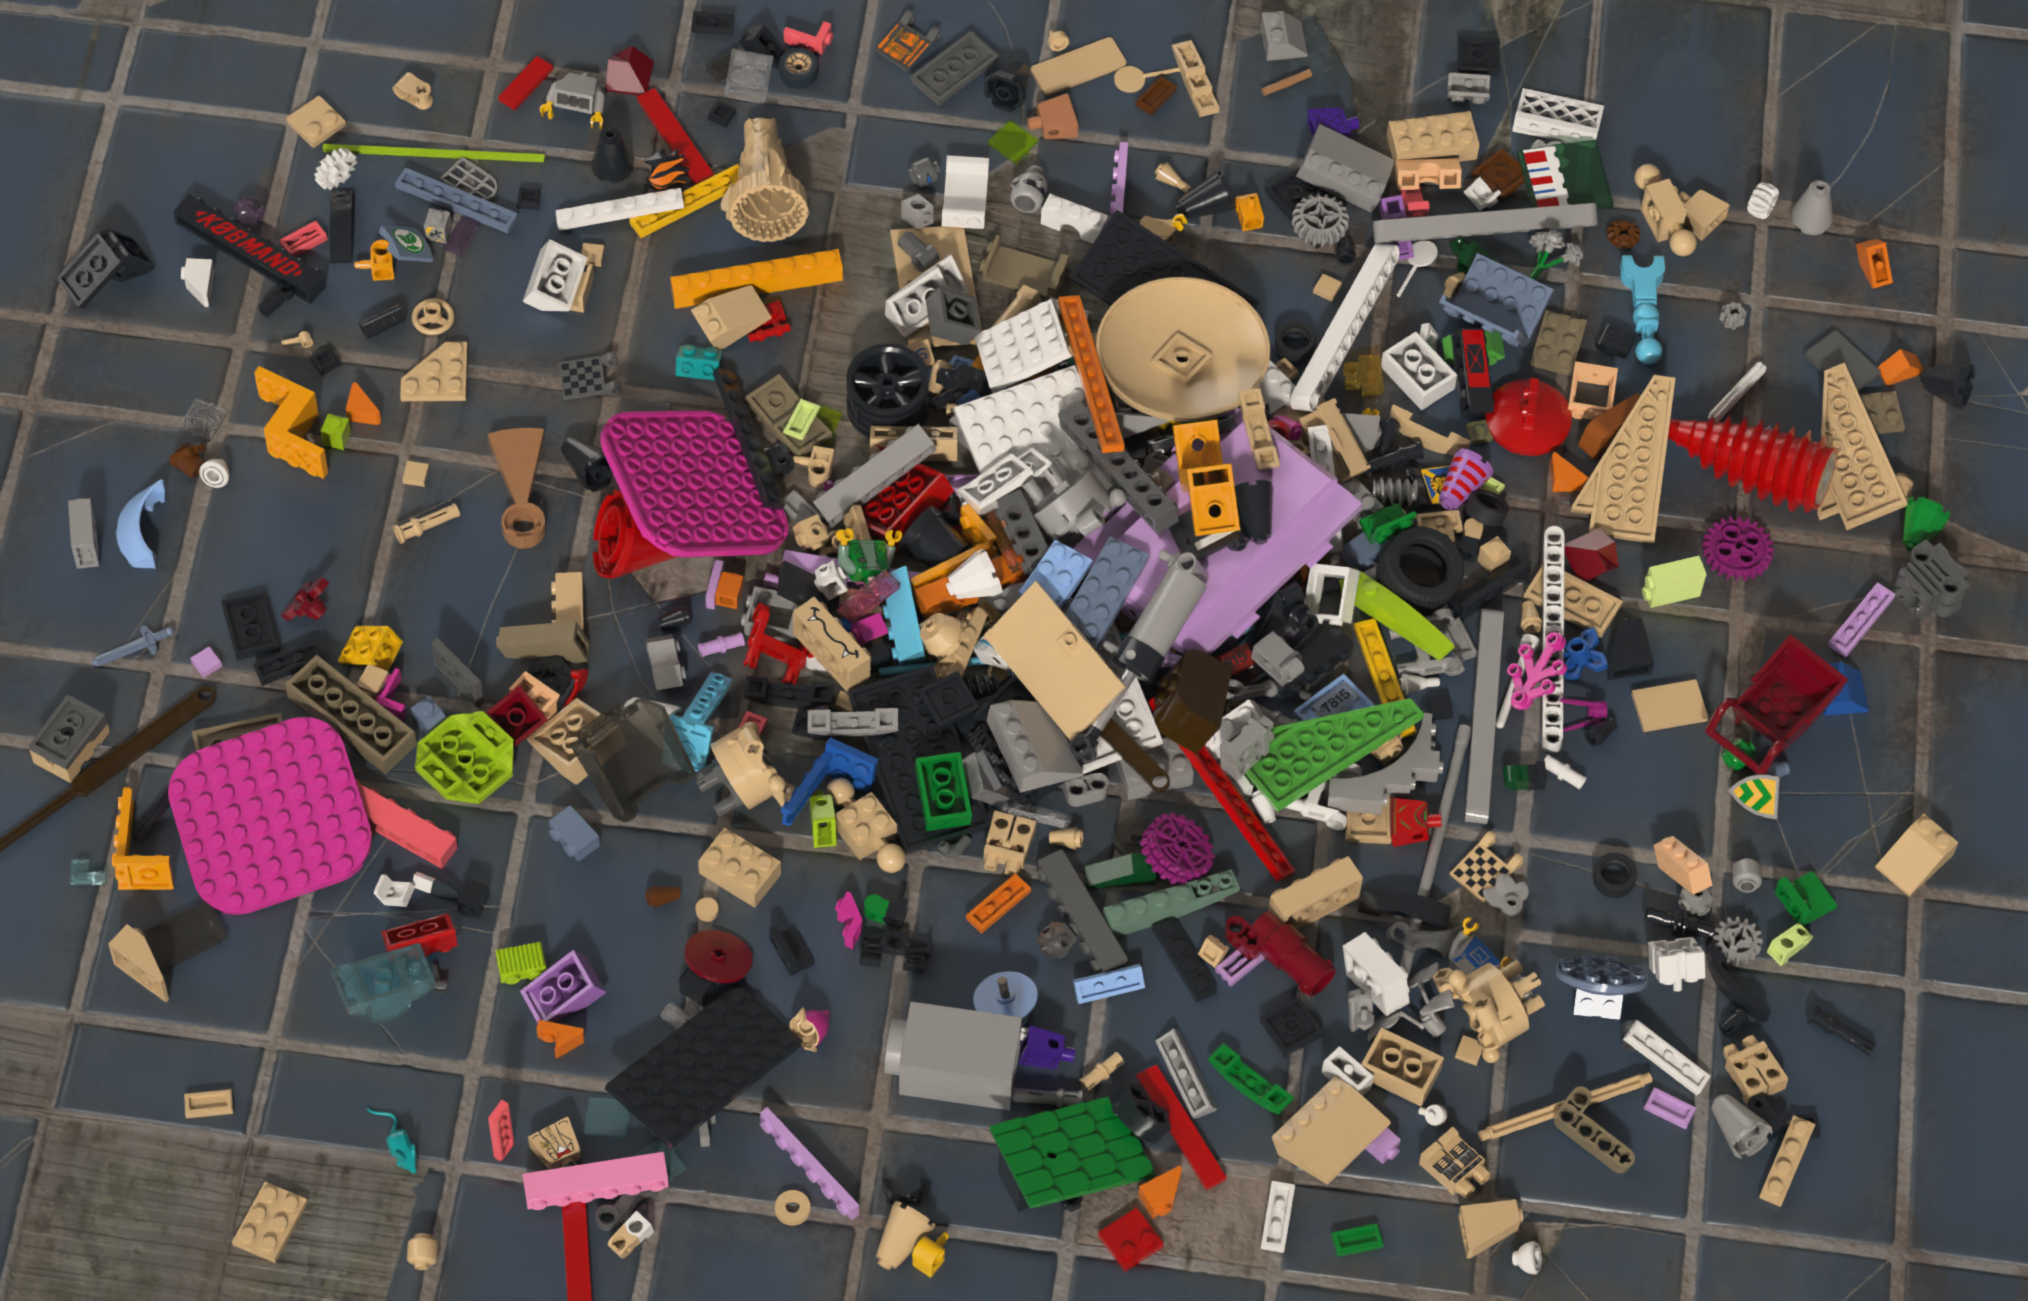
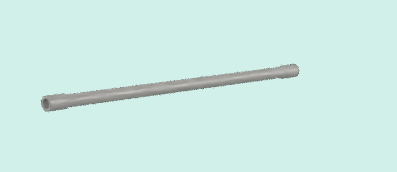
[1400,725,1472,985]

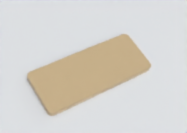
[1031,37,1126,96]

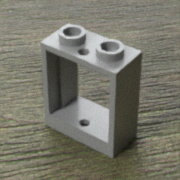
[68,498,99,569]
[741,586,800,645]

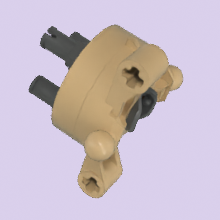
[695,722,795,817]

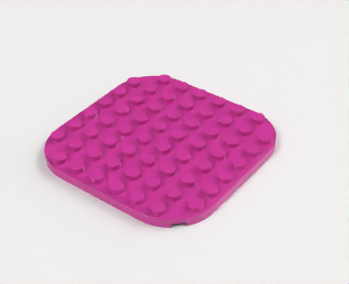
[600,411,789,557]
[168,717,373,915]

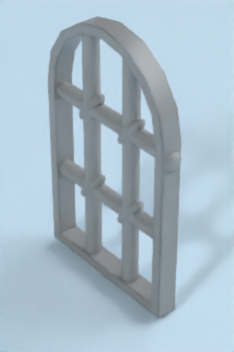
[440,157,498,201]

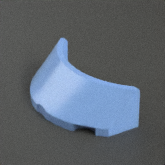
[116,479,167,569]

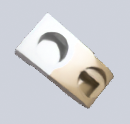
[608,1211,654,1259]

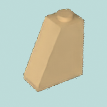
[1458,1199,1523,1259]

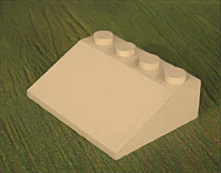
[1272,1076,1391,1185]

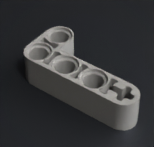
[1061,773,1108,807]

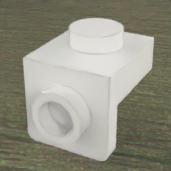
[1463,177,1501,211]
[374,875,415,907]

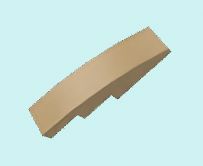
[1172,40,1219,117]

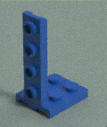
[781,738,879,826]

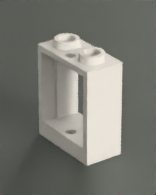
[1304,564,1360,626]

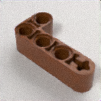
[1578,393,1641,460]

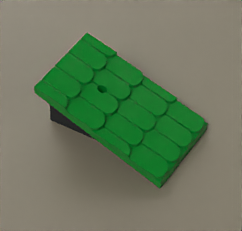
[989,1096,1156,1212]

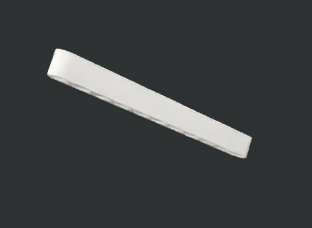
[1290,243,1399,412]
[1542,526,1564,754]

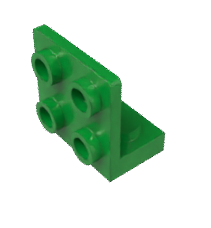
[1359,503,1417,545]
[1774,871,1837,926]

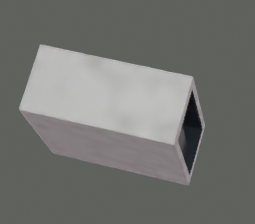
[962,752,1010,806]

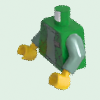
[836,529,902,591]

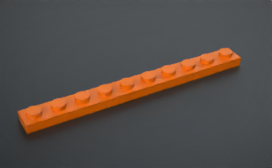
[1058,295,1124,453]

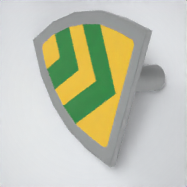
[1728,774,1780,819]

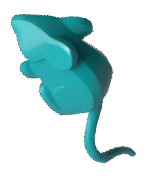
[367,1108,418,1174]

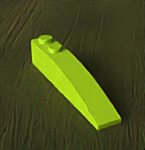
[1339,567,1455,661]

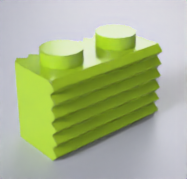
[495,942,546,984]

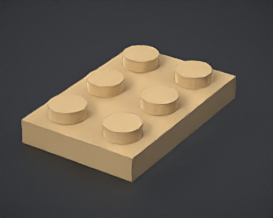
[232,1182,308,1263]

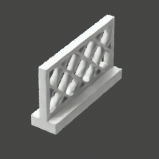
[1512,88,1604,149]

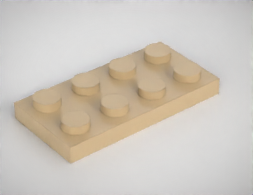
[1523,565,1623,638]

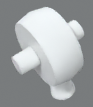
[1418,1104,1447,1126]

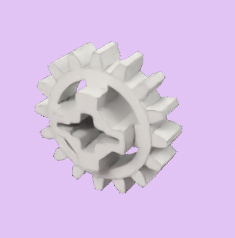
[314,148,357,190]

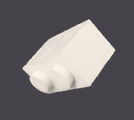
[1322,1046,1374,1096]

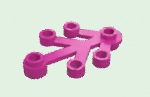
[1507,632,1567,710]

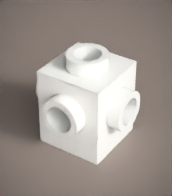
[814,560,848,600]

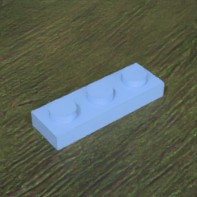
[1073,964,1145,1004]

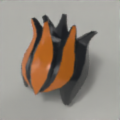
[644,148,690,190]

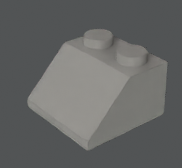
[1260,11,1308,61]

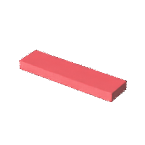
[488,1100,514,1161]

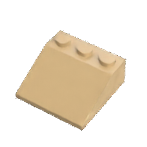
[527,698,626,785]

